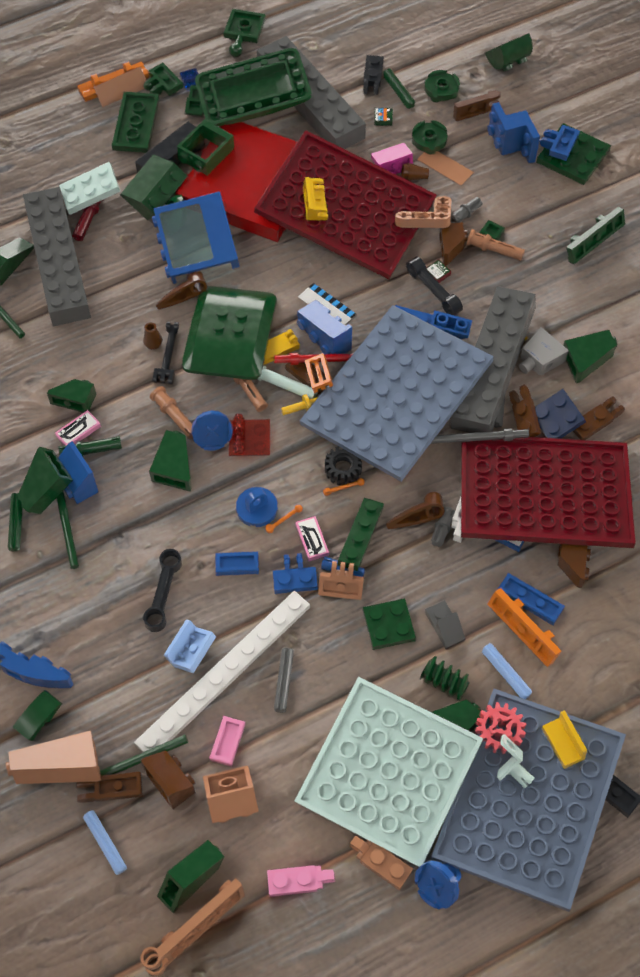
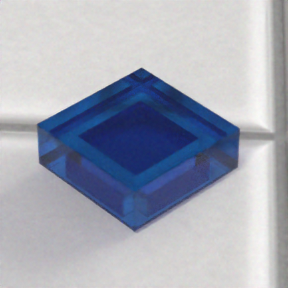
[180,68,199,89]

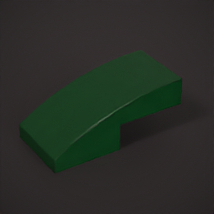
[185,85,204,116]
[13,690,63,741]

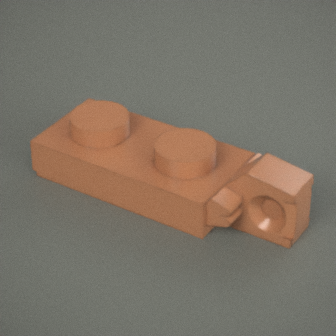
[350,835,413,890]

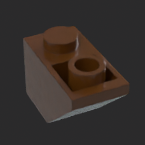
[557,544,591,588]

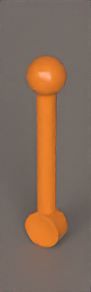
[323,478,365,496]
[265,504,303,533]

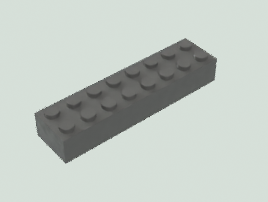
[257,36,366,149]
[23,187,91,327]
[450,286,536,433]

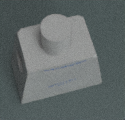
[519,327,569,375]

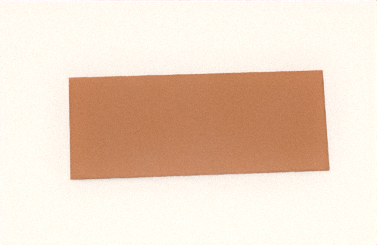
[94,66,147,107]
[417,151,474,185]

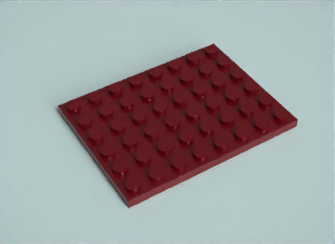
[254,130,437,280]
[461,437,636,548]

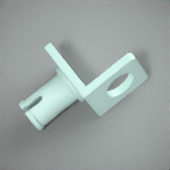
[497,734,534,788]

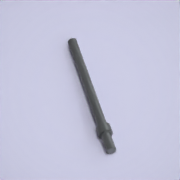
[431,428,529,444]

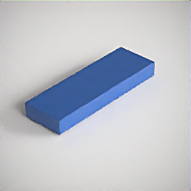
[497,573,565,625]

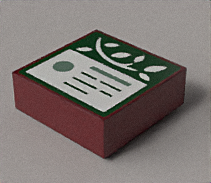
[426,259,451,283]

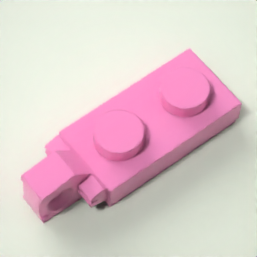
[267,865,335,897]

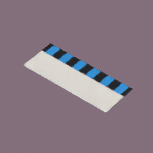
[298,283,356,325]

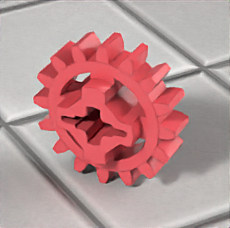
[475,702,526,754]

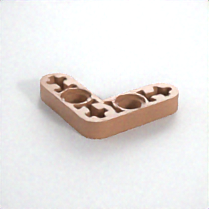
[395,196,451,228]

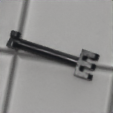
[152,321,179,384]

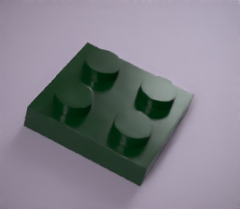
[362,598,416,650]

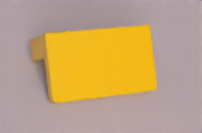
[542,710,587,769]

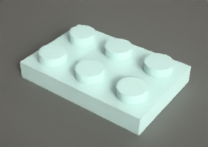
[59,162,121,215]

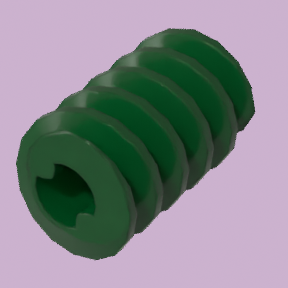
[419,656,470,701]

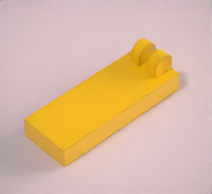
[264,329,300,365]

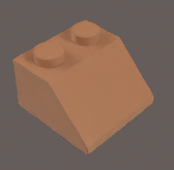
[203,765,259,823]

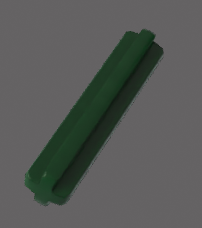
[383,68,415,109]
[8,493,23,552]

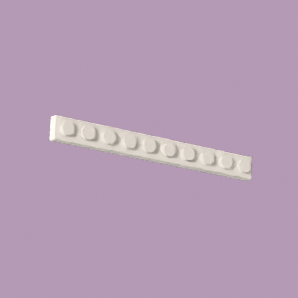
[134,591,310,752]

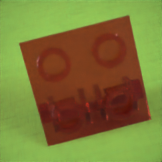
[229,413,270,456]

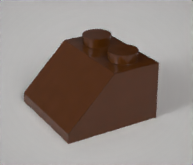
[141,751,195,809]

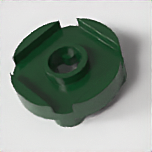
[424,70,460,102]
[411,120,448,154]

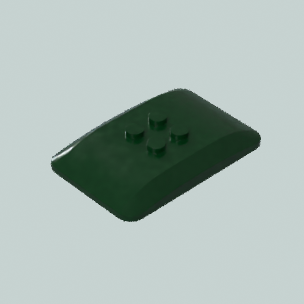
[195,48,312,126]
[182,286,277,380]

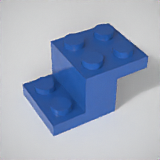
[487,102,540,163]

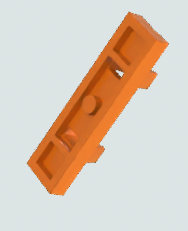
[77,61,150,102]
[487,588,562,667]

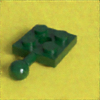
[223,8,266,57]

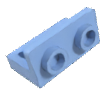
[164,620,216,673]

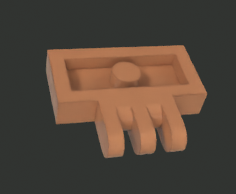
[318,561,364,600]

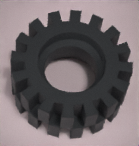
[325,446,362,486]

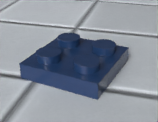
[535,389,586,439]

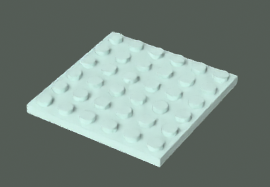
[295,677,483,867]

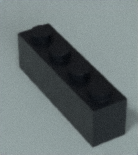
[135,121,205,173]

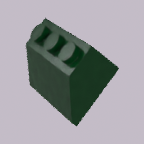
[120,154,187,221]

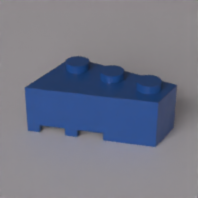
[297,300,352,354]

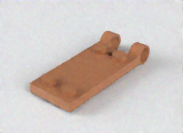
[141,878,245,977]

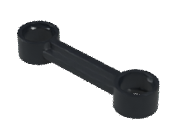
[406,256,463,315]
[143,549,182,632]

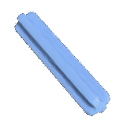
[482,643,532,699]
[83,810,127,875]

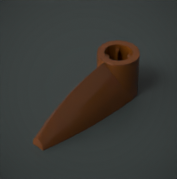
[156,271,207,310]
[386,492,445,529]

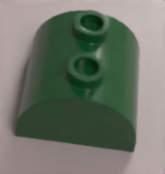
[485,33,533,71]

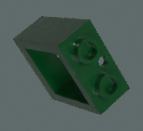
[177,119,235,175]

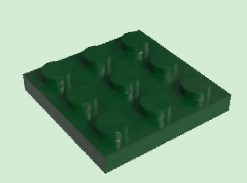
[536,123,611,185]

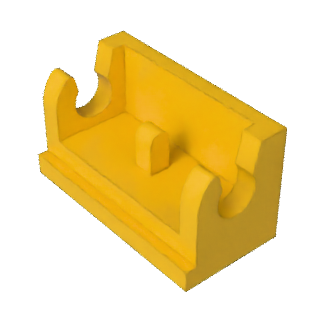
[303,177,328,220]

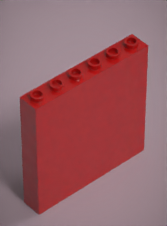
[175,122,297,243]

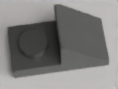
[425,600,465,649]

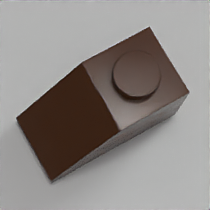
[439,222,468,266]

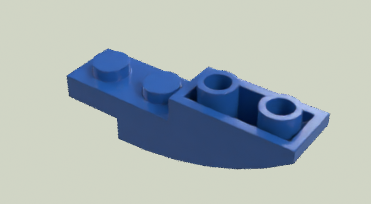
[395,305,472,339]
[0,641,73,688]

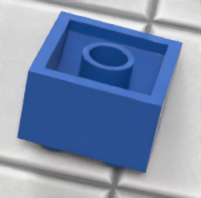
[58,441,99,504]

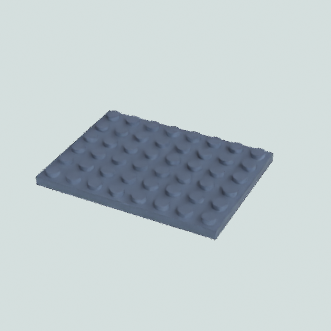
[300,305,493,482]
[431,689,626,912]

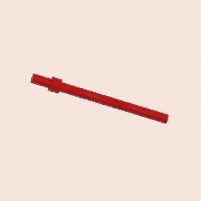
[274,353,354,365]

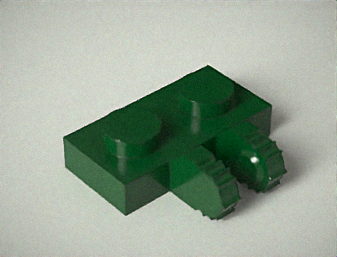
[143,62,184,96]

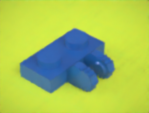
[539,125,580,161]
[273,553,318,594]

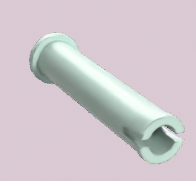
[258,366,318,399]

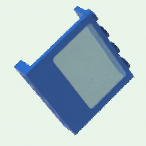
[152,192,240,284]

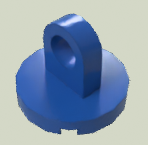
[191,410,233,451]
[236,487,278,527]
[414,860,462,909]

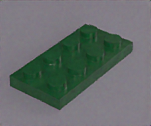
[112,92,160,153]

